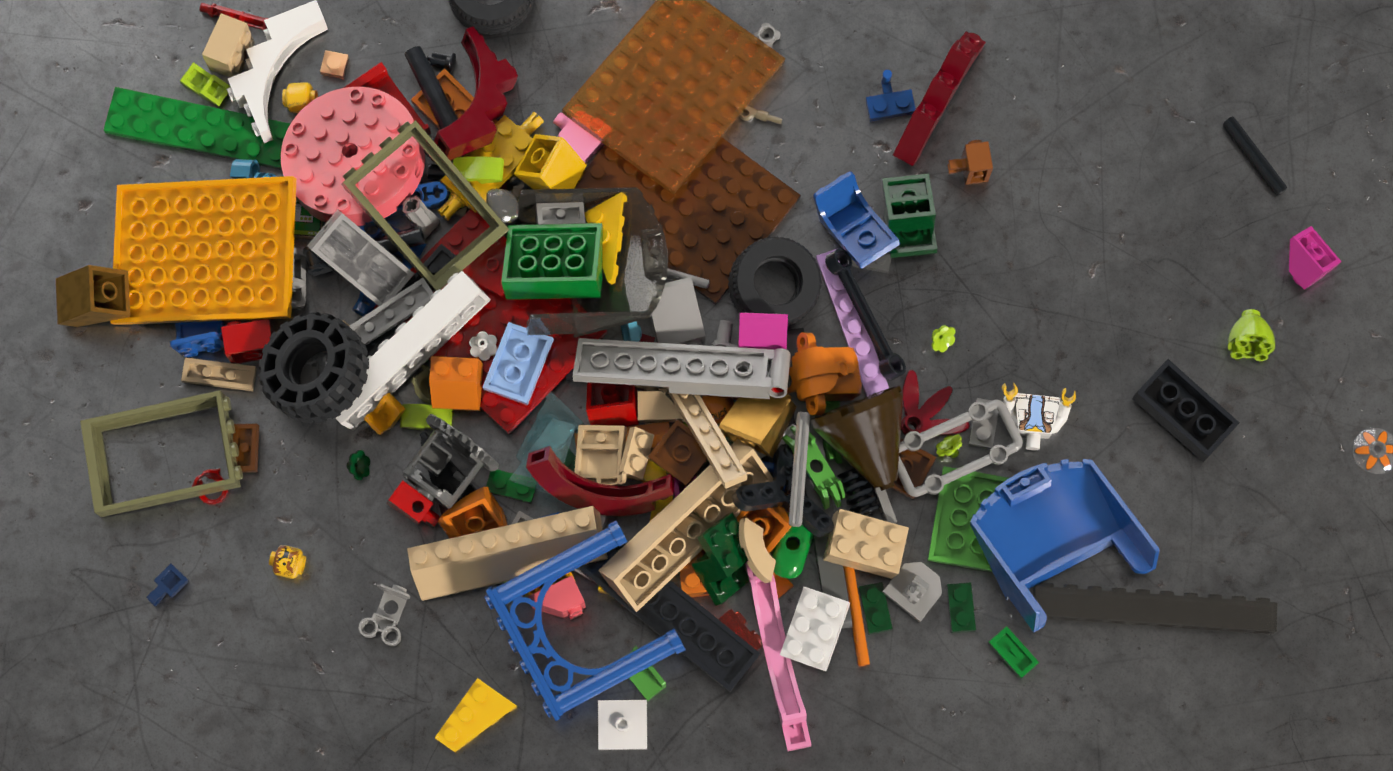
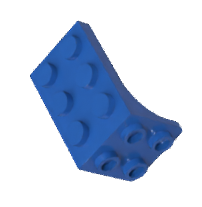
[813,171,900,269]
[170,321,225,357]

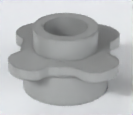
[753,23,781,50]

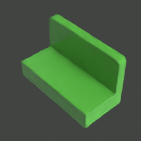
[629,646,666,702]

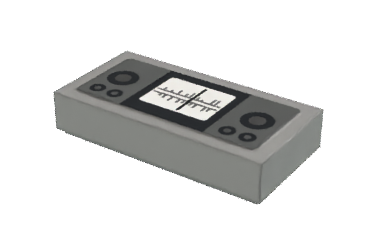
[870,484,897,524]

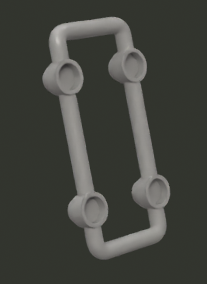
[898,399,1023,497]

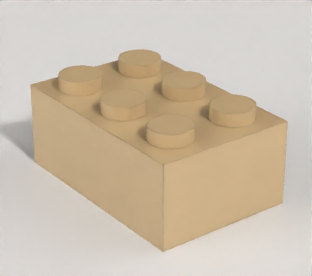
[823,509,909,579]

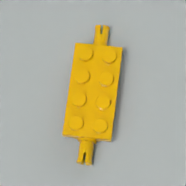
[437,112,544,221]

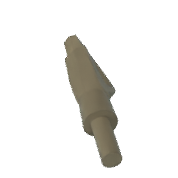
[730,101,782,124]

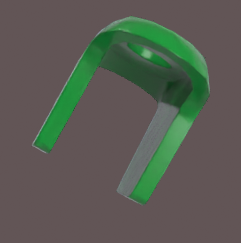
[772,512,814,579]

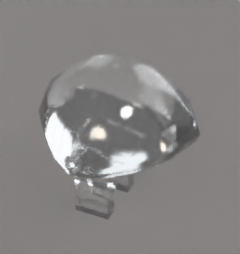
[486,189,519,225]

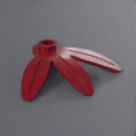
[901,369,970,435]

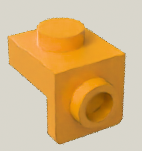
[364,392,406,435]

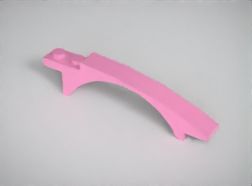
[745,561,811,752]

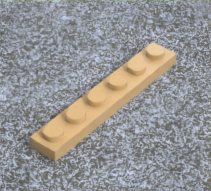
[665,387,747,489]

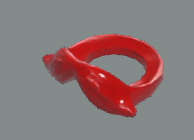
[192,468,228,504]

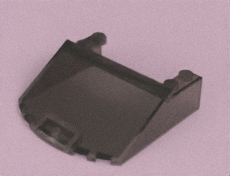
[516,187,668,338]

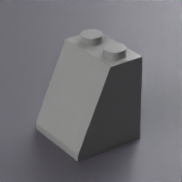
[645,277,706,345]

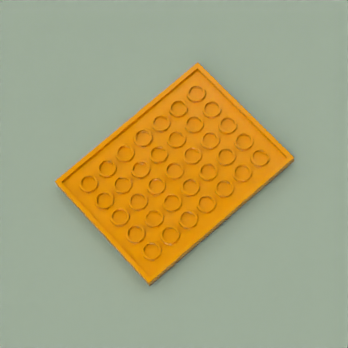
[110,176,297,325]

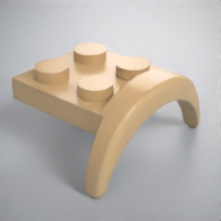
[575,425,627,486]

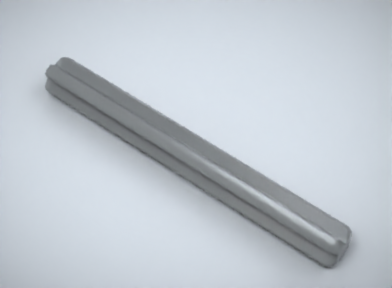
[789,412,810,527]

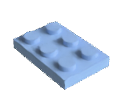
[482,322,554,405]

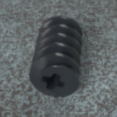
[837,469,880,517]

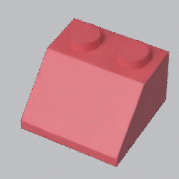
[528,576,586,620]

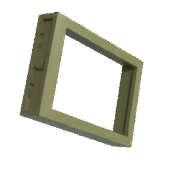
[342,120,509,292]
[80,390,243,517]

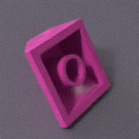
[1289,226,1342,290]

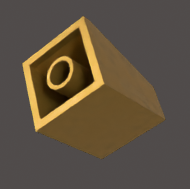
[55,265,130,327]
[719,394,797,458]

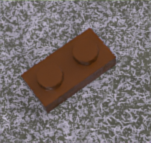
[233,423,259,473]

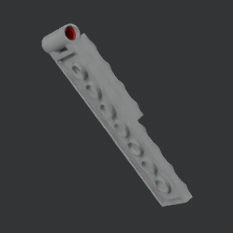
[573,338,791,399]

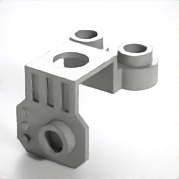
[359,583,410,646]

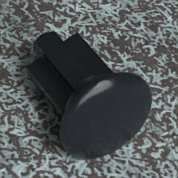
[427,52,456,74]

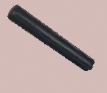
[1223,116,1287,195]

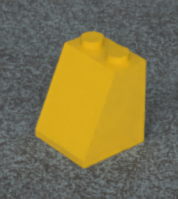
[514,134,587,203]

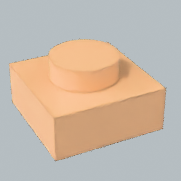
[320,50,349,79]

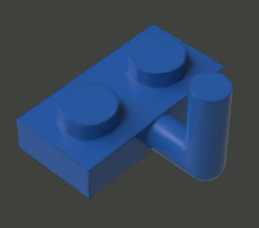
[866,70,916,122]

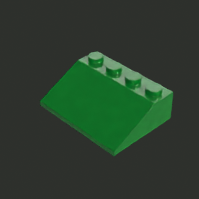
[501,223,603,299]

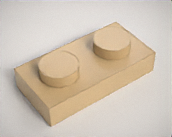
[618,427,654,481]

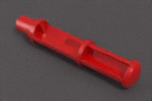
[199,3,269,30]

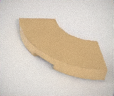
[739,518,776,583]

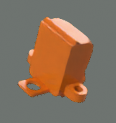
[787,332,862,415]

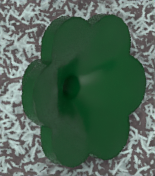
[346,450,370,480]

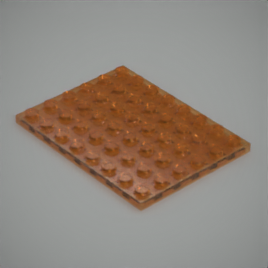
[562,0,786,195]

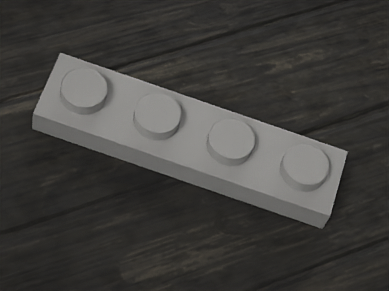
[349,278,433,345]

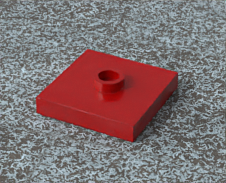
[463,241,506,298]

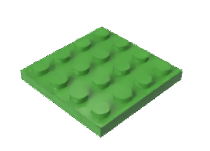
[928,466,1009,572]

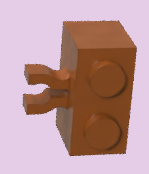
[947,140,993,185]

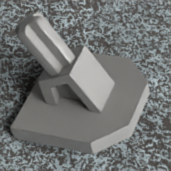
[882,562,942,622]

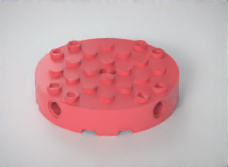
[281,87,425,226]

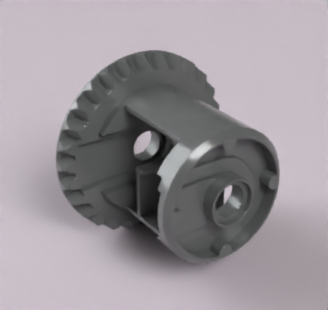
[402,414,499,509]

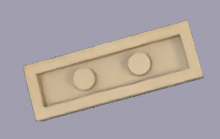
[181,358,257,391]

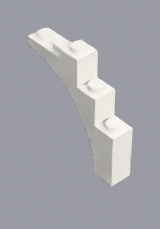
[227,0,328,143]

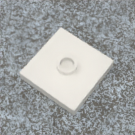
[598,700,647,750]

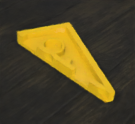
[584,192,627,285]

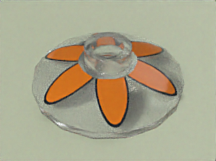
[1352,428,1393,474]

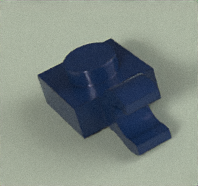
[146,563,189,606]

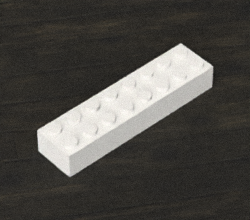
[336,271,491,431]

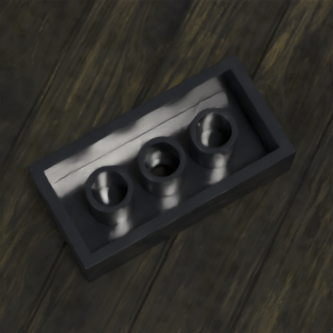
[1132,359,1240,462]

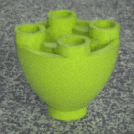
[1228,309,1275,361]

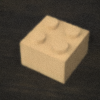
[202,13,254,78]

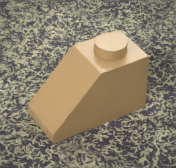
[638,387,685,423]

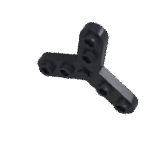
[732,443,834,538]

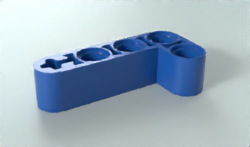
[360,182,448,238]

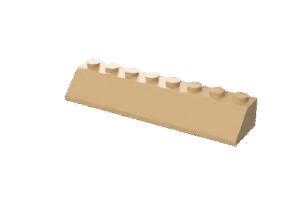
[598,439,773,612]
[407,506,608,601]

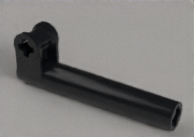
[404,46,458,163]
[302,226,425,276]

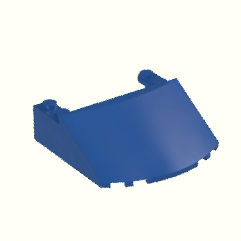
[970,459,1160,633]

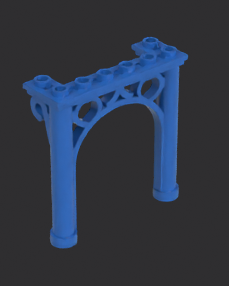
[484,520,686,721]

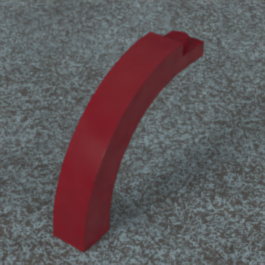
[526,446,675,516]

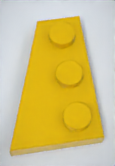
[435,678,517,752]

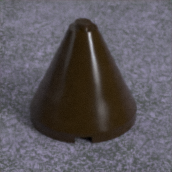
[810,385,903,491]

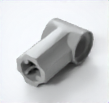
[402,196,441,239]

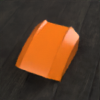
[438,486,507,538]

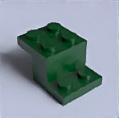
[882,173,938,258]
[691,512,749,606]

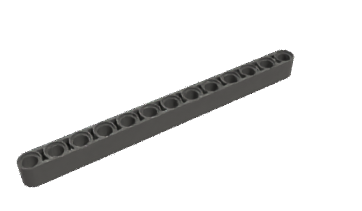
[786,328,852,629]

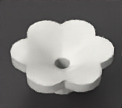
[469,331,498,361]

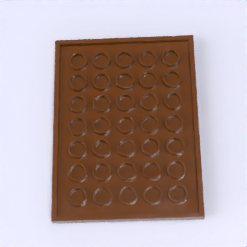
[571,86,801,305]

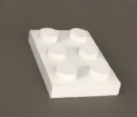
[780,587,850,672]

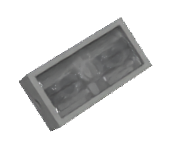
[307,210,414,306]

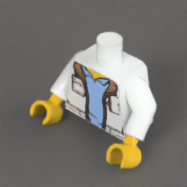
[1002,383,1076,450]

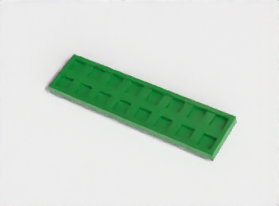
[104,87,291,170]

